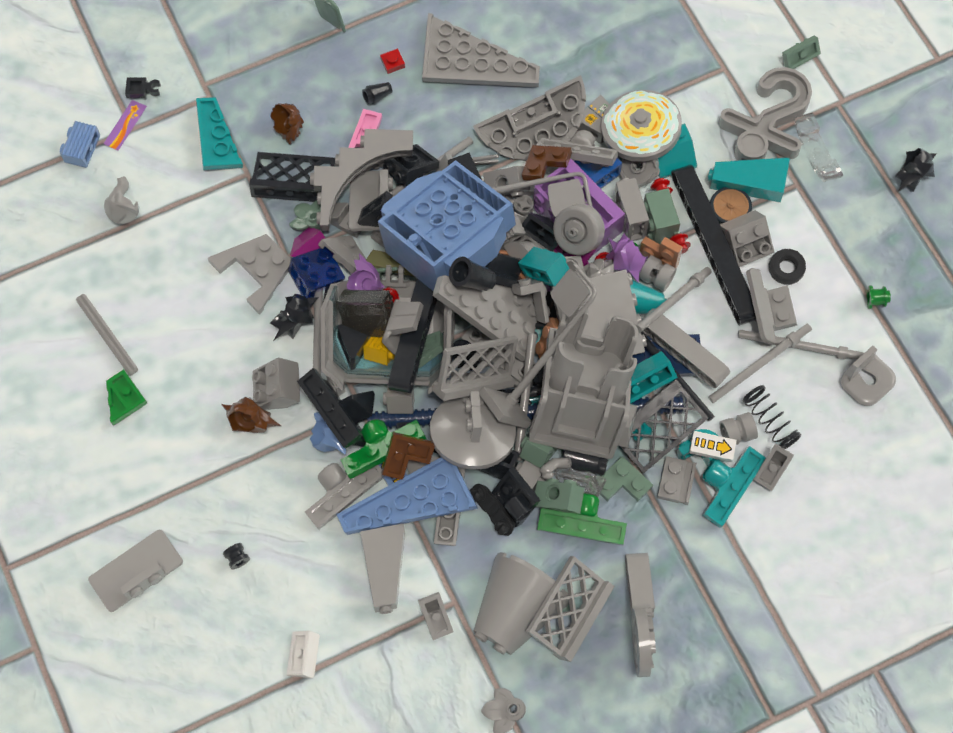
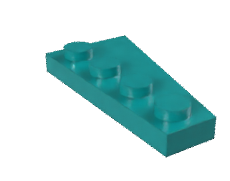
[196,97,243,170]

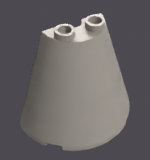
[473,552,569,655]

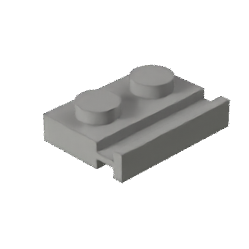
[657,456,697,505]

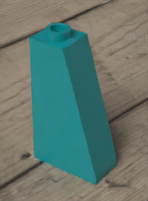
[707,158,790,203]

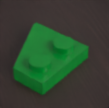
[106,369,147,426]

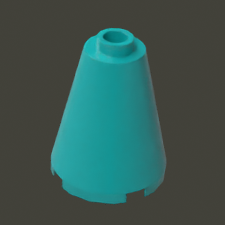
[630,280,667,315]

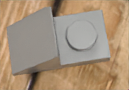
[330,202,361,238]
[753,443,794,491]
[418,592,454,640]

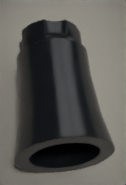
[449,257,496,291]
[561,450,608,476]

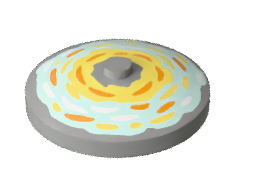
[601,90,682,161]

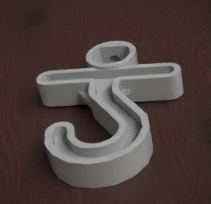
[719,67,812,161]

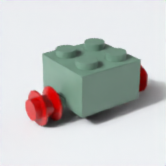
[644,178,691,254]

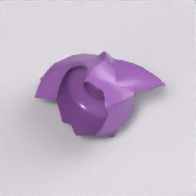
[606,233,648,282]
[346,253,385,313]

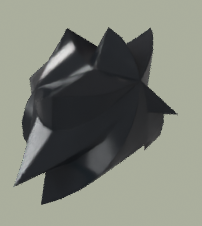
[895,148,937,192]
[270,294,319,341]

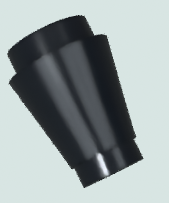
[362,82,393,104]

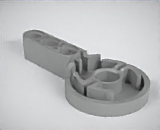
[625,553,656,677]

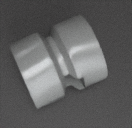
[639,255,677,292]
[719,412,758,445]

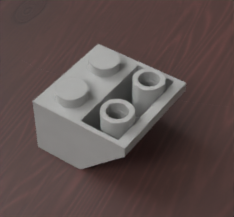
[720,210,775,267]
[252,357,300,410]

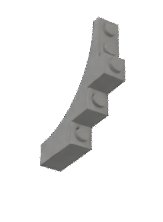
[310,129,413,231]

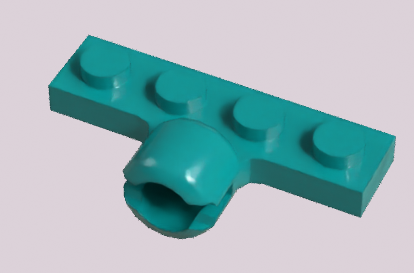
[702,446,766,528]

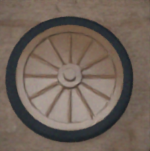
[710,187,752,223]

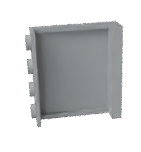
[550,269,647,355]

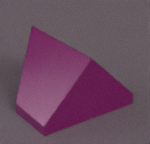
[290,227,334,267]

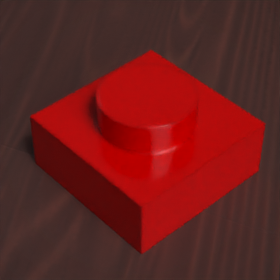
[380,48,405,74]

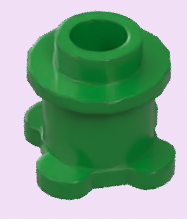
[866,285,891,309]

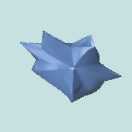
[310,412,346,455]

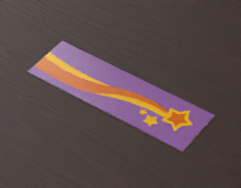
[104,100,147,151]

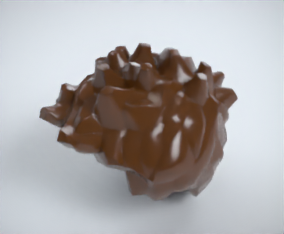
[270,103,304,144]

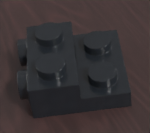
[383,144,439,186]

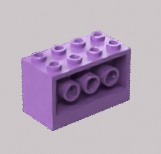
[534,159,625,256]

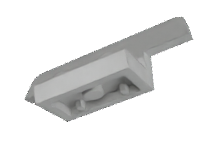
[746,268,797,345]

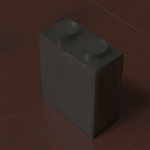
[336,290,393,337]

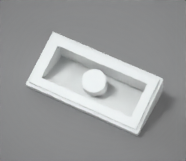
[287,631,320,678]

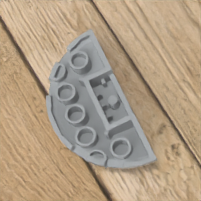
[473,75,586,160]

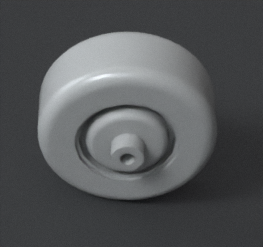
[553,204,605,255]

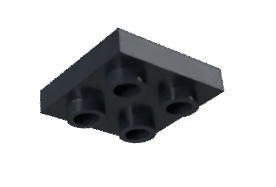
[492,467,541,527]

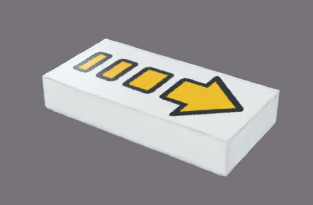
[690,431,737,462]

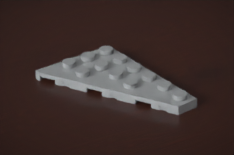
[422,13,540,87]
[433,275,537,362]

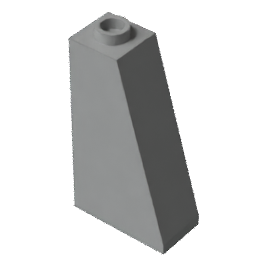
[360,523,405,614]

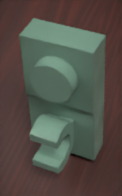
[782,35,821,69]

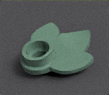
[289,201,321,230]

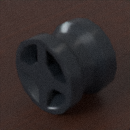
[223,543,250,570]

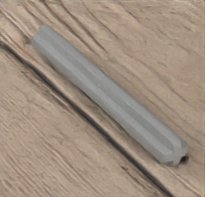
[76,294,138,376]

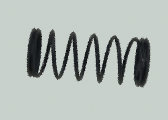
[742,385,802,449]

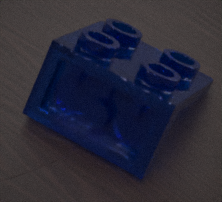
[288,247,345,298]

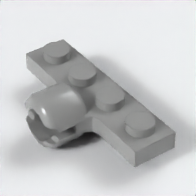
[536,130,618,167]
[305,463,385,529]

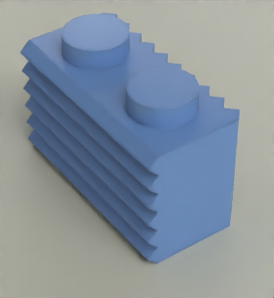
[60,121,100,168]

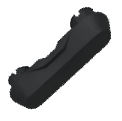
[470,484,515,536]

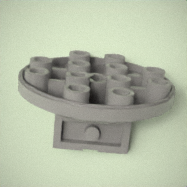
[430,391,516,469]

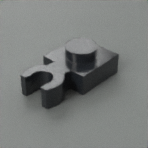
[125,77,161,98]

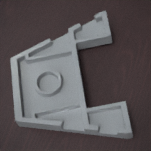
[208,234,293,314]

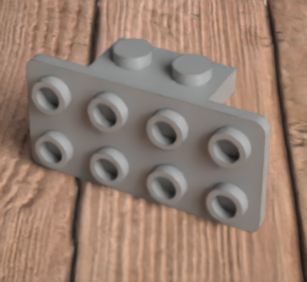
[349,169,393,231]
[88,529,183,612]

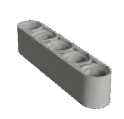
[641,308,730,389]

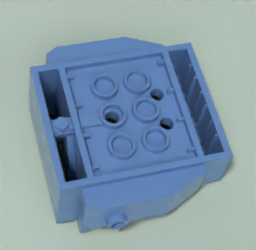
[378,160,516,291]

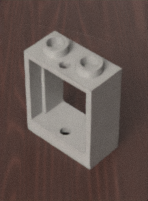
[613,178,649,241]

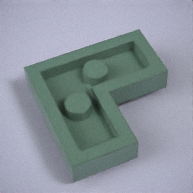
[592,456,653,502]

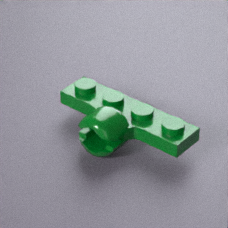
[340,419,427,479]
[537,493,627,545]

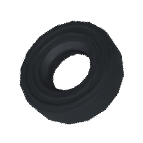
[769,249,806,285]

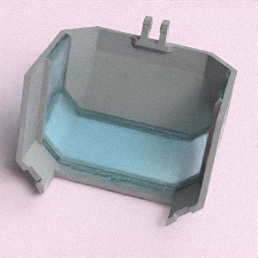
[321,265,455,395]

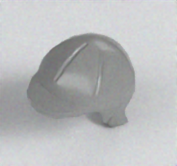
[104,176,139,224]

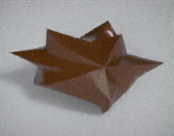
[221,397,281,433]

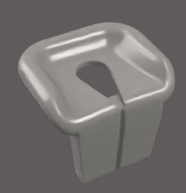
[382,299,424,355]
[841,346,896,406]

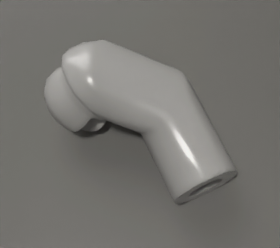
[540,457,571,479]

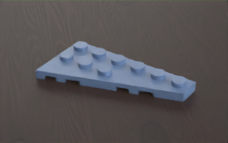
[337,457,478,535]

